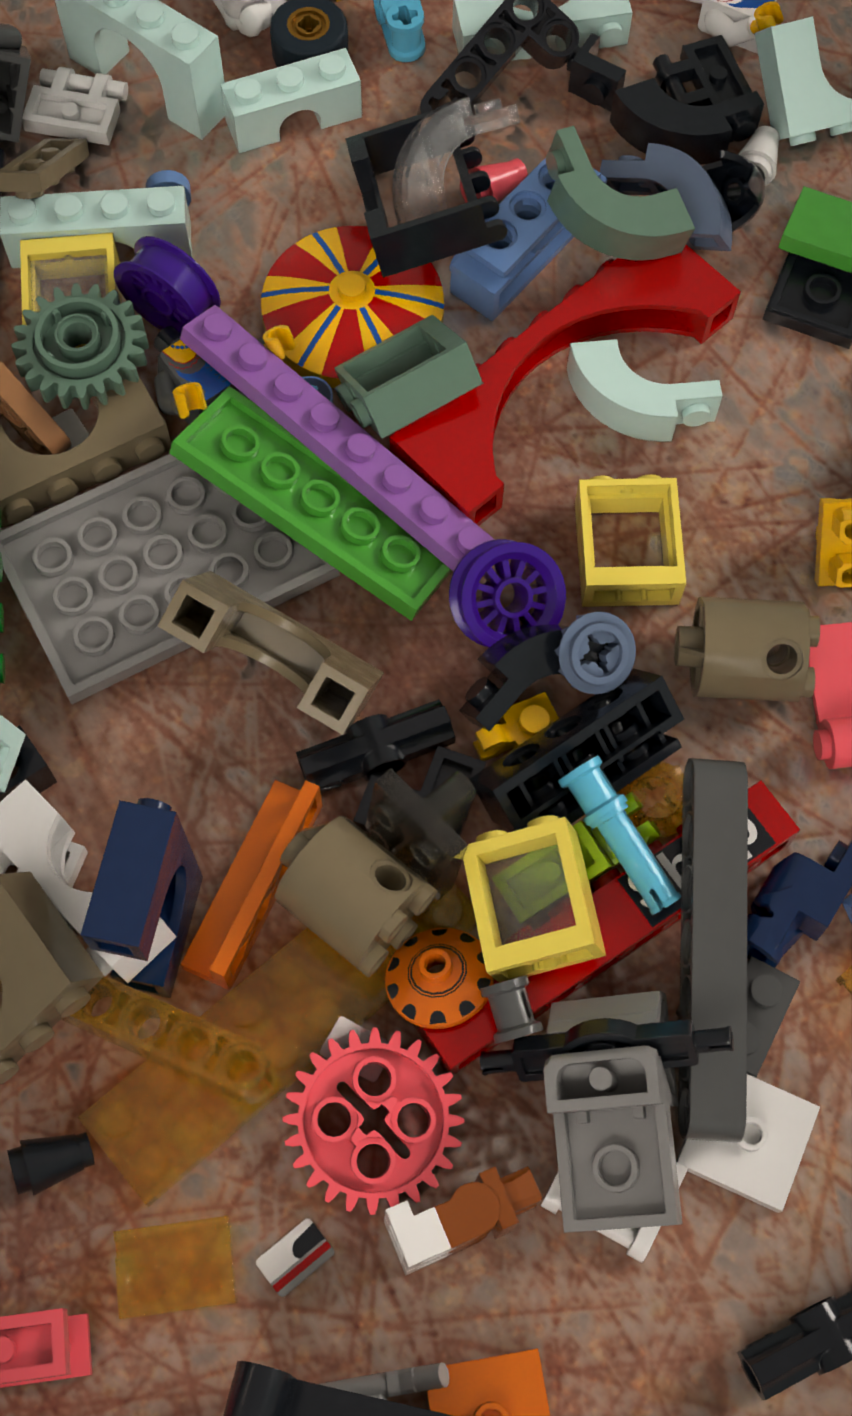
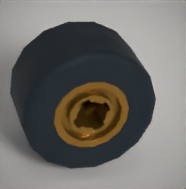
[270,0,348,67]

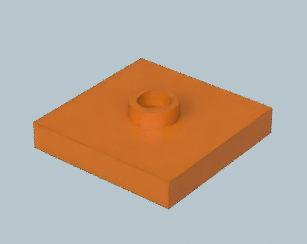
[427,1348,550,1416]

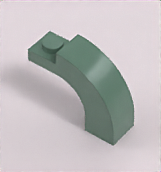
[546,126,695,261]

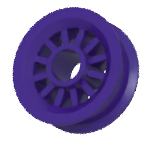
[114,236,221,333]
[449,539,566,647]

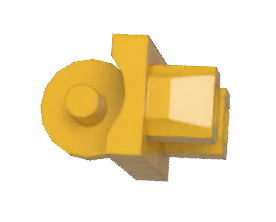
[814,498,852,588]

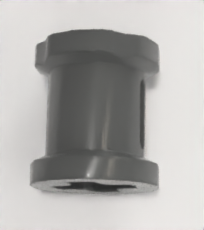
[480,975,543,1044]

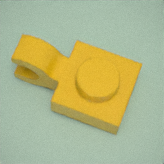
[473,692,559,761]

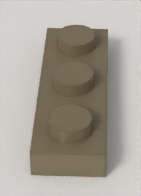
[0,138,89,199]

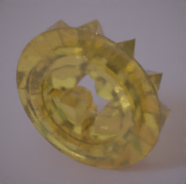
[617,761,684,838]

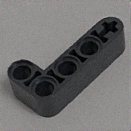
[417,0,580,128]
[223,1361,452,1416]

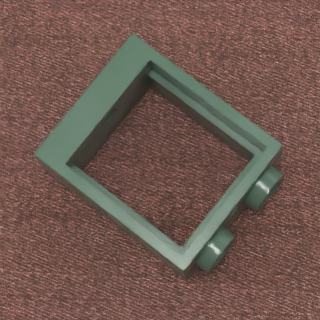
[334,315,483,439]

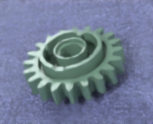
[11,283,149,410]

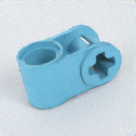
[373,0,425,62]

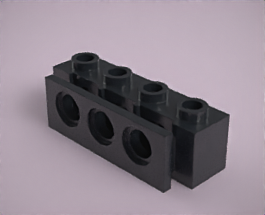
[469,668,684,832]

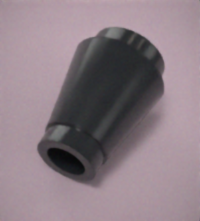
[7,1132,95,1196]

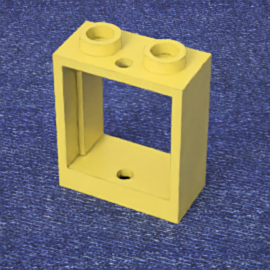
[575,474,686,607]

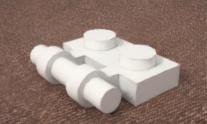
[22,67,128,145]

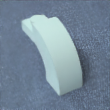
[567,339,723,442]

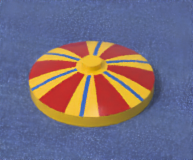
[261,226,444,388]

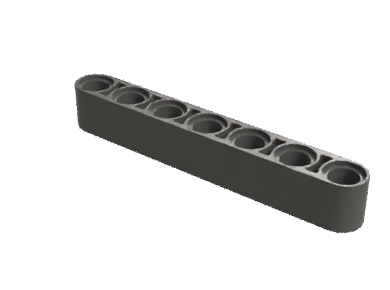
[678,758,748,1142]

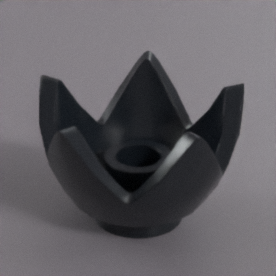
[702,150,765,232]

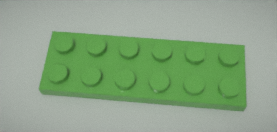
[169,386,452,621]

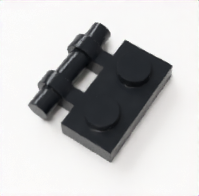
[653,35,752,106]

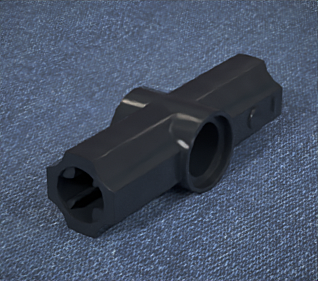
[296,699,456,794]
[737,1290,852,1400]

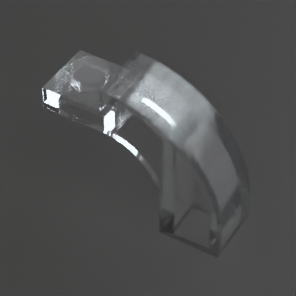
[392,97,520,225]

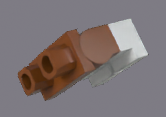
[384,1166,543,1276]

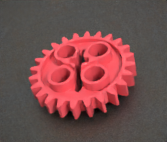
[282,1027,464,1215]

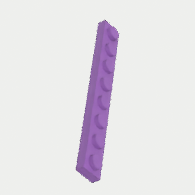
[180,305,495,572]

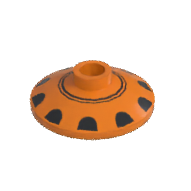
[385,928,494,1029]

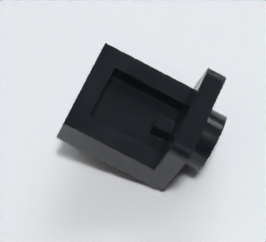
[567,33,626,112]

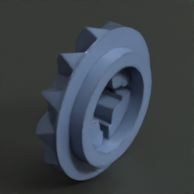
[554,611,636,694]

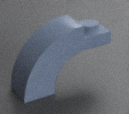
[600,143,732,251]

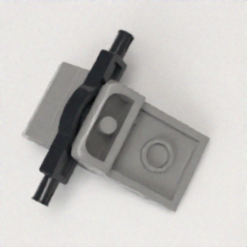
[480,991,734,1233]

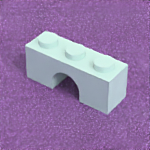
[220,48,362,153]

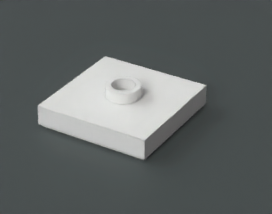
[676,1074,820,1213]

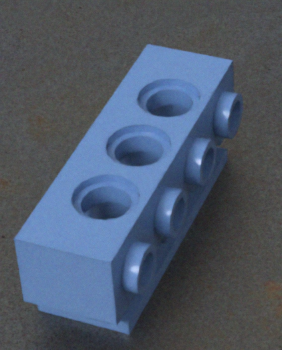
[449,158,607,322]

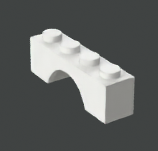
[0,779,176,983]

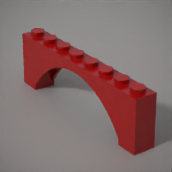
[390,245,741,526]

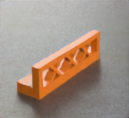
[180,780,323,991]

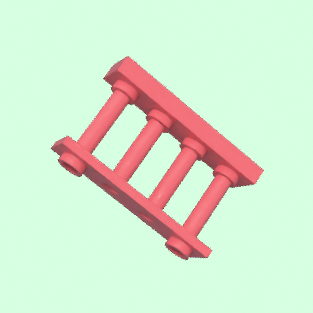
[0,1308,92,1388]

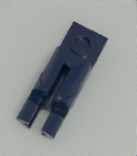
[747,840,852,968]

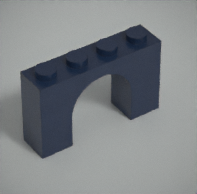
[81,798,203,998]

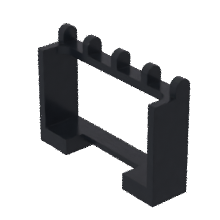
[346,105,507,278]

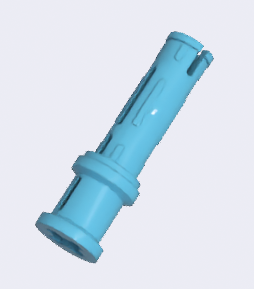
[558,755,682,915]

